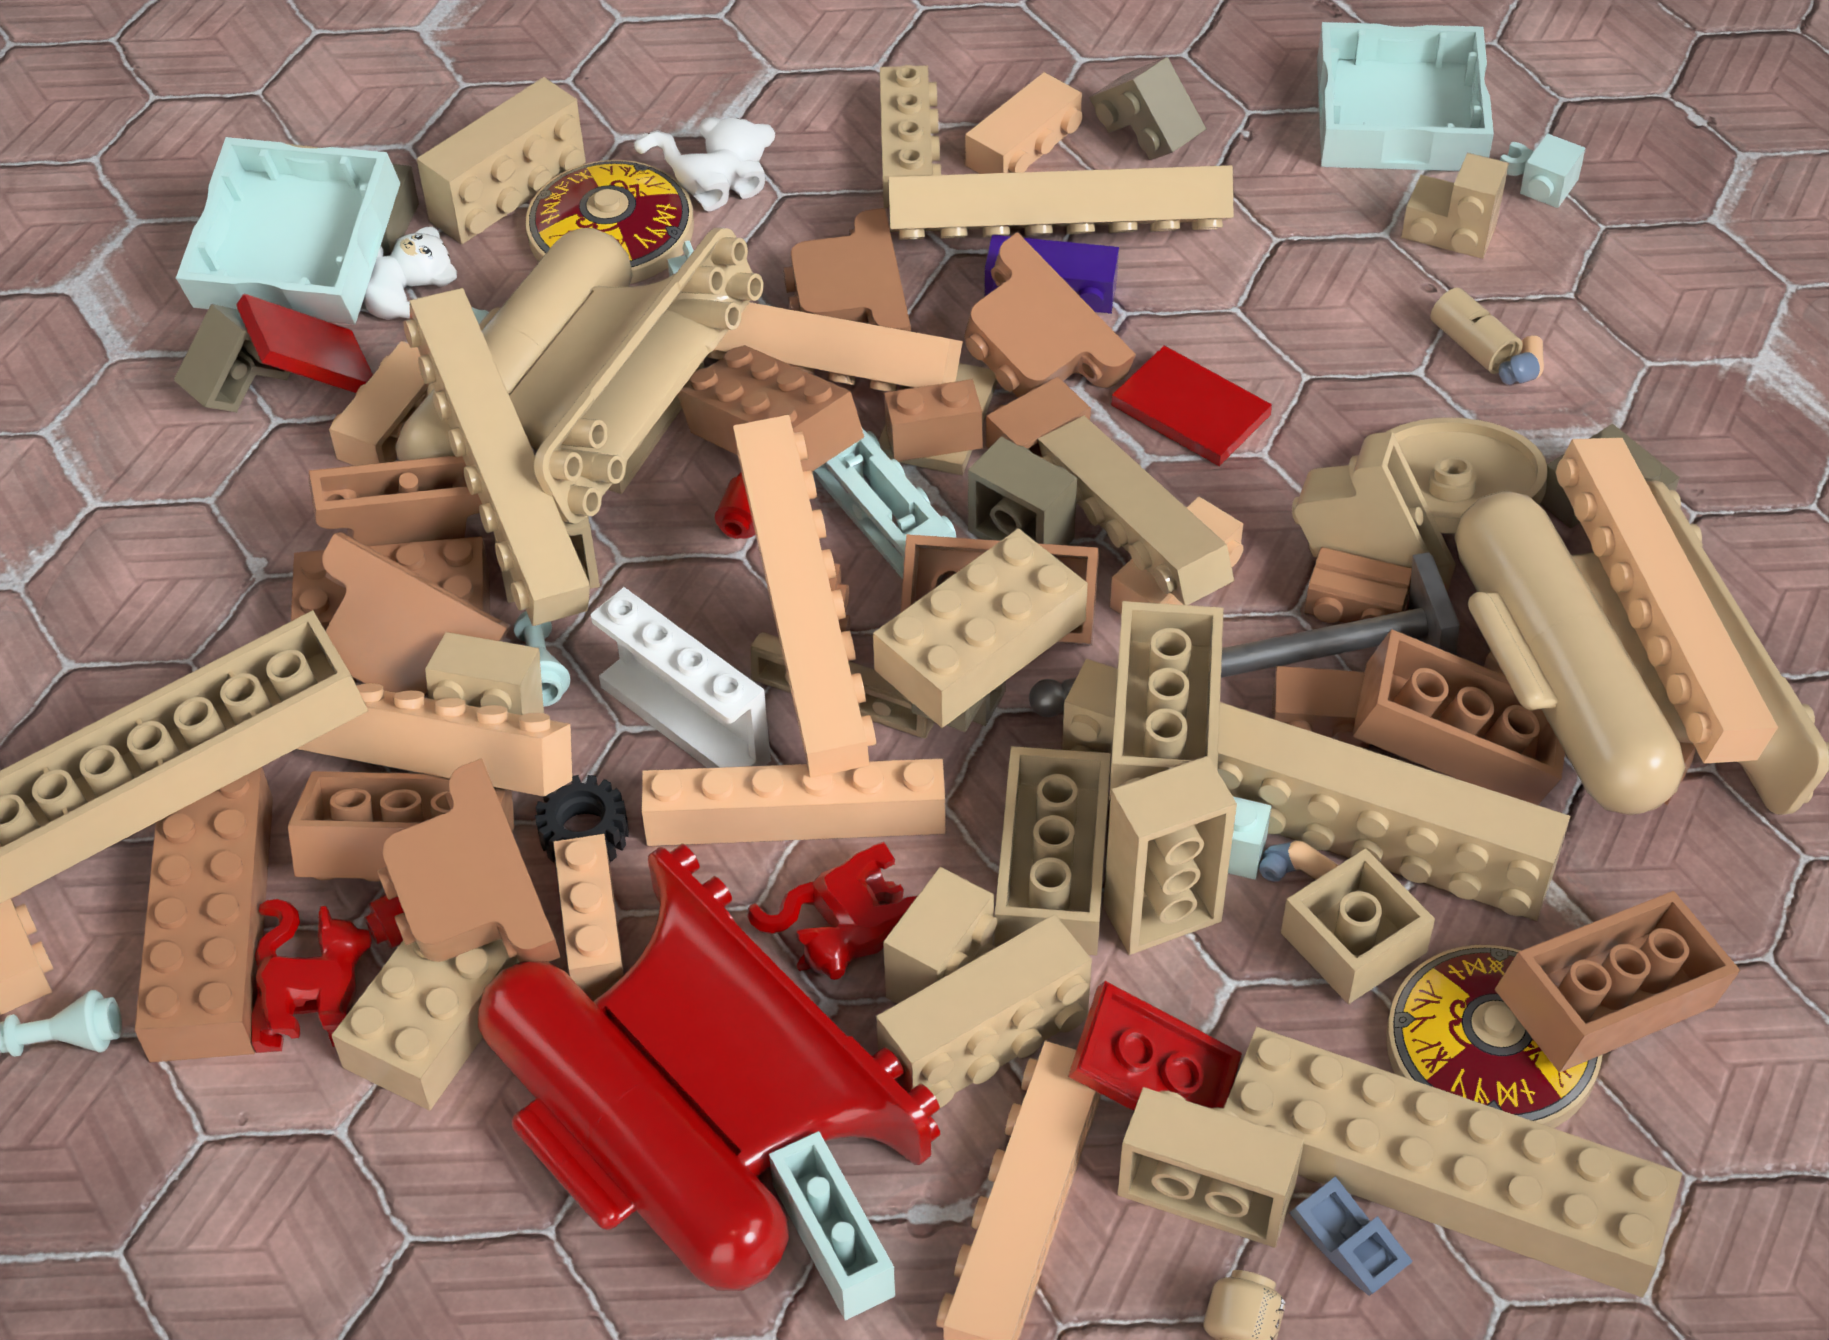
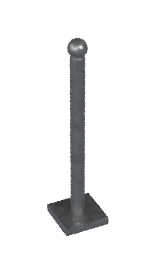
[1029,552,1460,717]

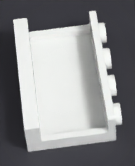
[591,587,771,768]

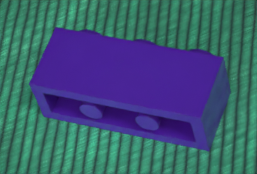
[984,235,1119,314]

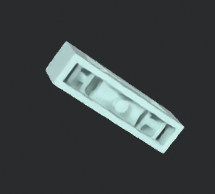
[812,428,956,579]

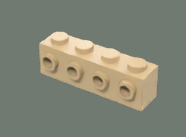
[880,65,941,208]

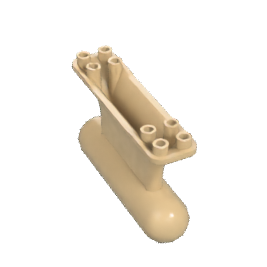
[395,228,763,524]
[1455,480,1829,816]

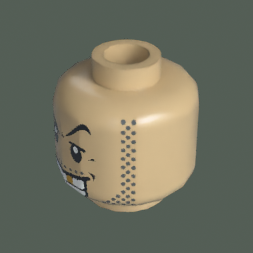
[1203,1270,1285,1340]

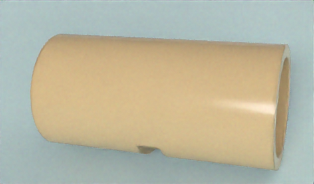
[1431,287,1522,374]

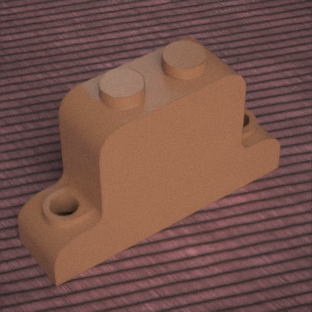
[783,208,911,332]
[964,232,1136,398]
[309,456,482,546]
[322,532,511,697]
[377,758,560,962]

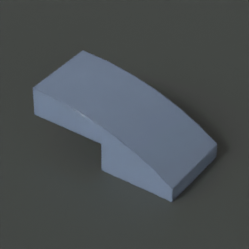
[1289,1176,1413,1296]

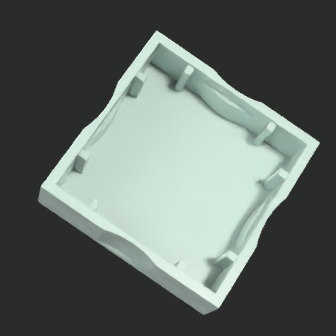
[1317,22,1494,171]
[176,137,400,324]

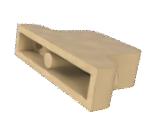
[1292,432,1456,594]

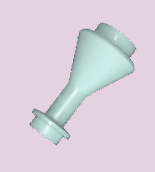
[514,611,570,707]
[0,990,122,1057]

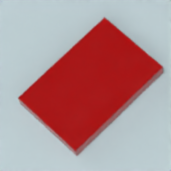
[236,293,373,393]
[1111,345,1272,466]
[1068,981,1242,1111]

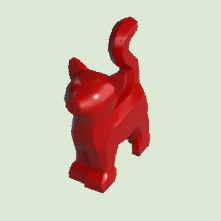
[747,842,918,980]
[251,899,372,1053]

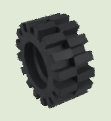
[535,775,629,863]

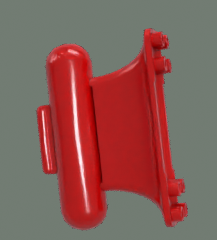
[478,843,941,1291]

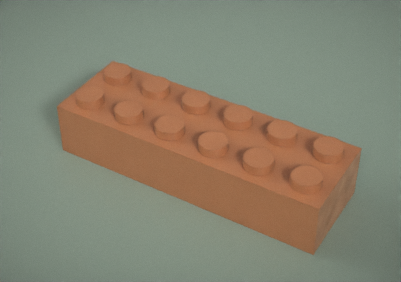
[135,767,273,1063]

